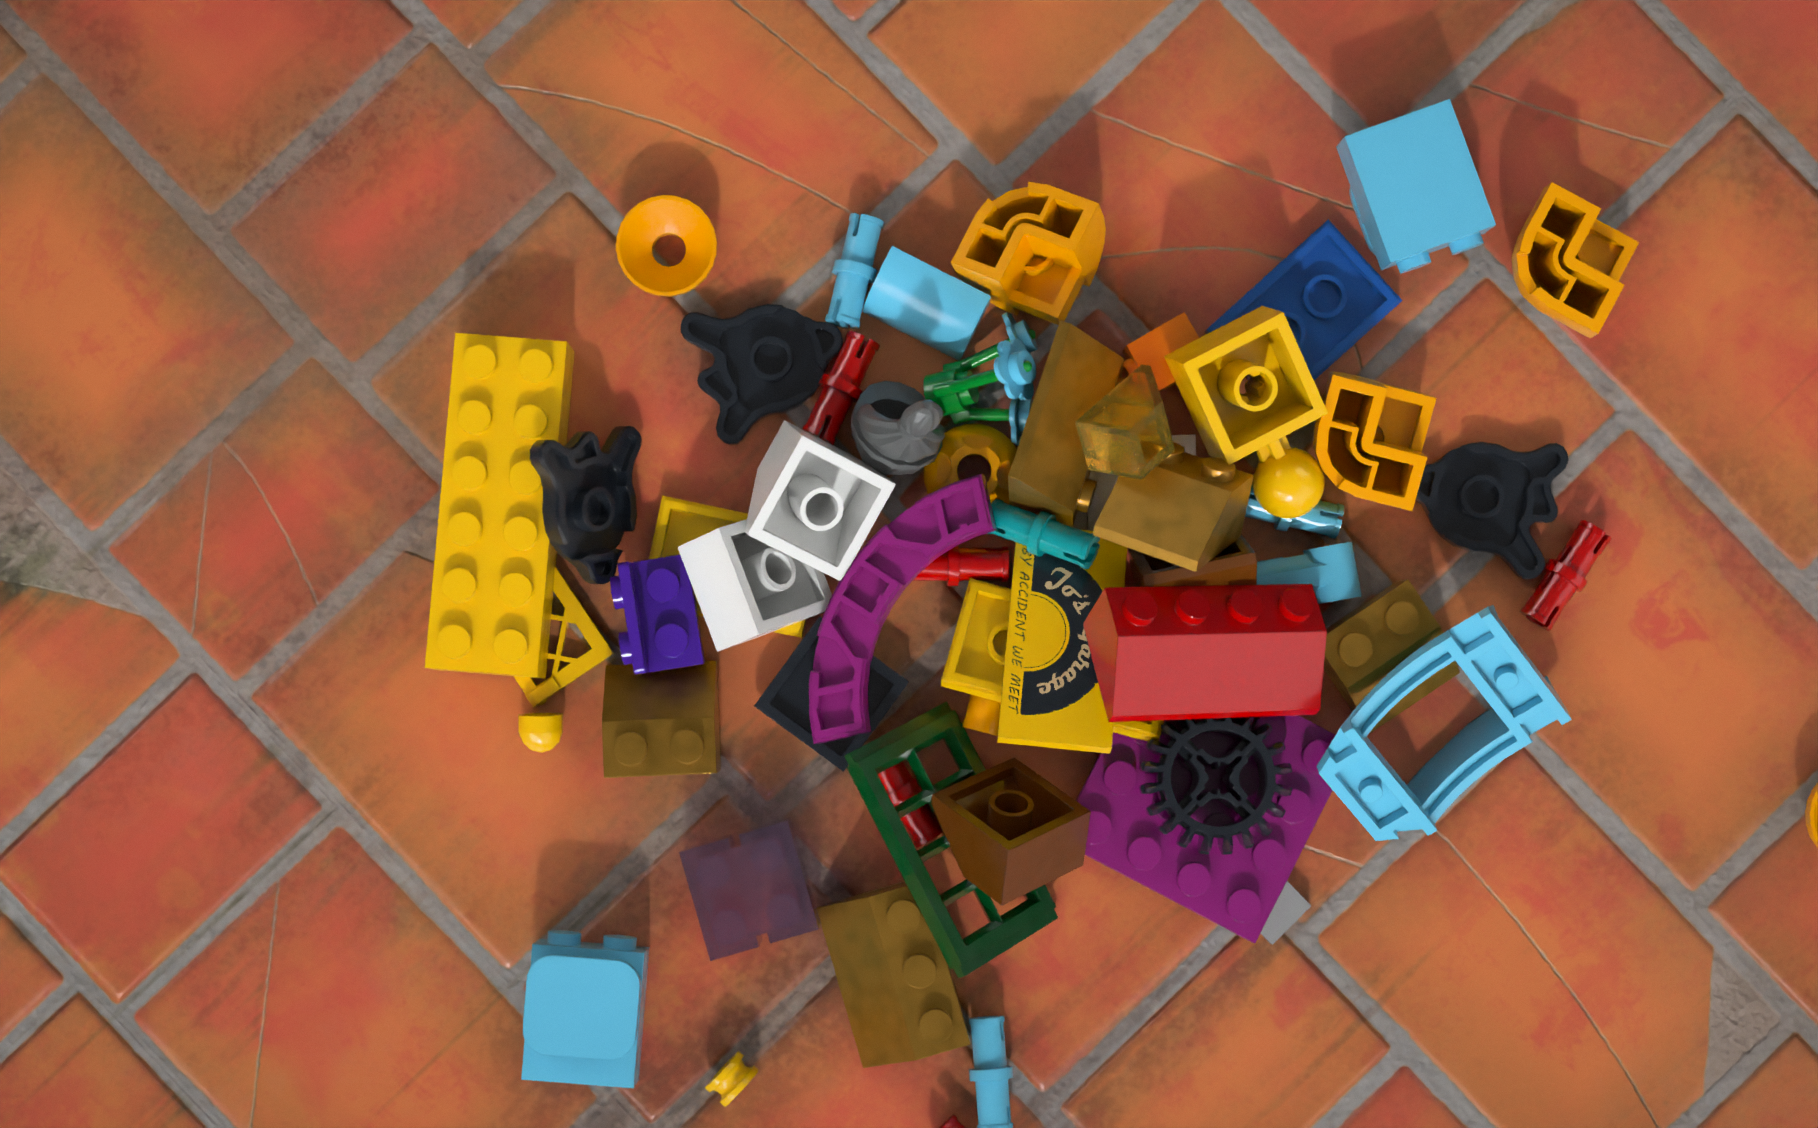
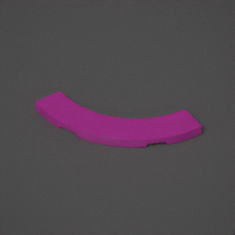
[809,474,997,744]

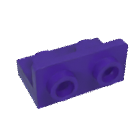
[610,555,705,674]

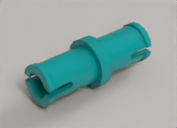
[988,499,1100,569]

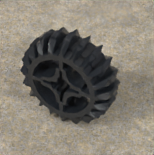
[1139,716,1292,855]

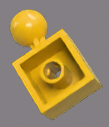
[1164,306,1328,519]

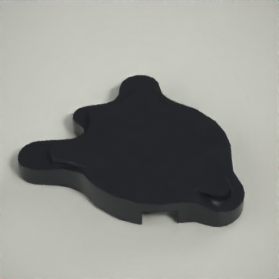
[680,304,843,445]
[530,426,642,584]
[1416,442,1569,580]

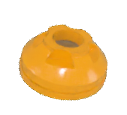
[616,195,717,297]
[924,424,1017,504]

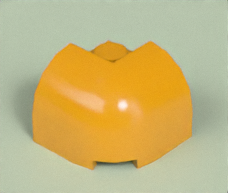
[951,182,1106,325]
[1512,182,1639,338]
[1313,371,1437,511]

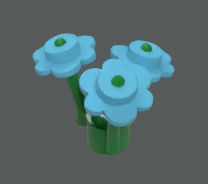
[923,312,1038,446]

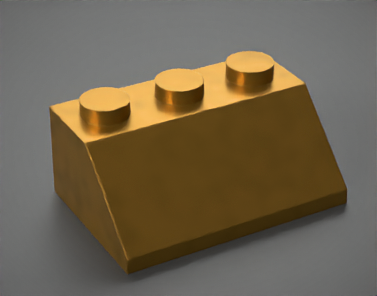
[1008,320,1130,527]
[816,881,970,1068]

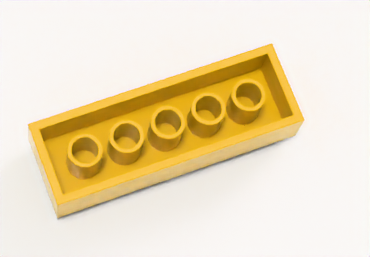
[425,333,575,679]

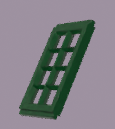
[844,701,1058,978]

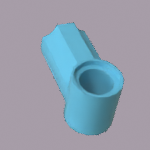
[1257,542,1362,604]

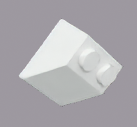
[744,420,896,581]
[678,519,832,652]

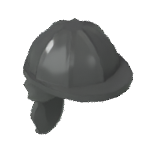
[851,381,946,475]

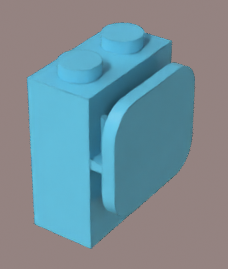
[1336,99,1496,274]
[521,930,650,1088]

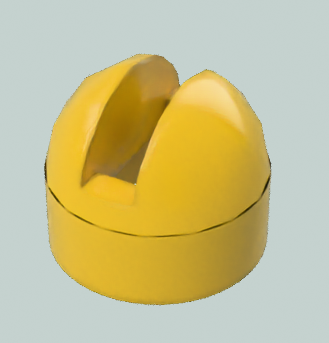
[518,713,563,753]

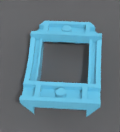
[1317,605,1572,841]

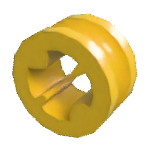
[705,1051,759,1107]

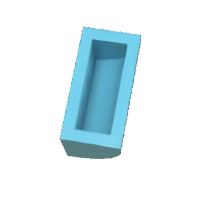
[862,246,991,361]

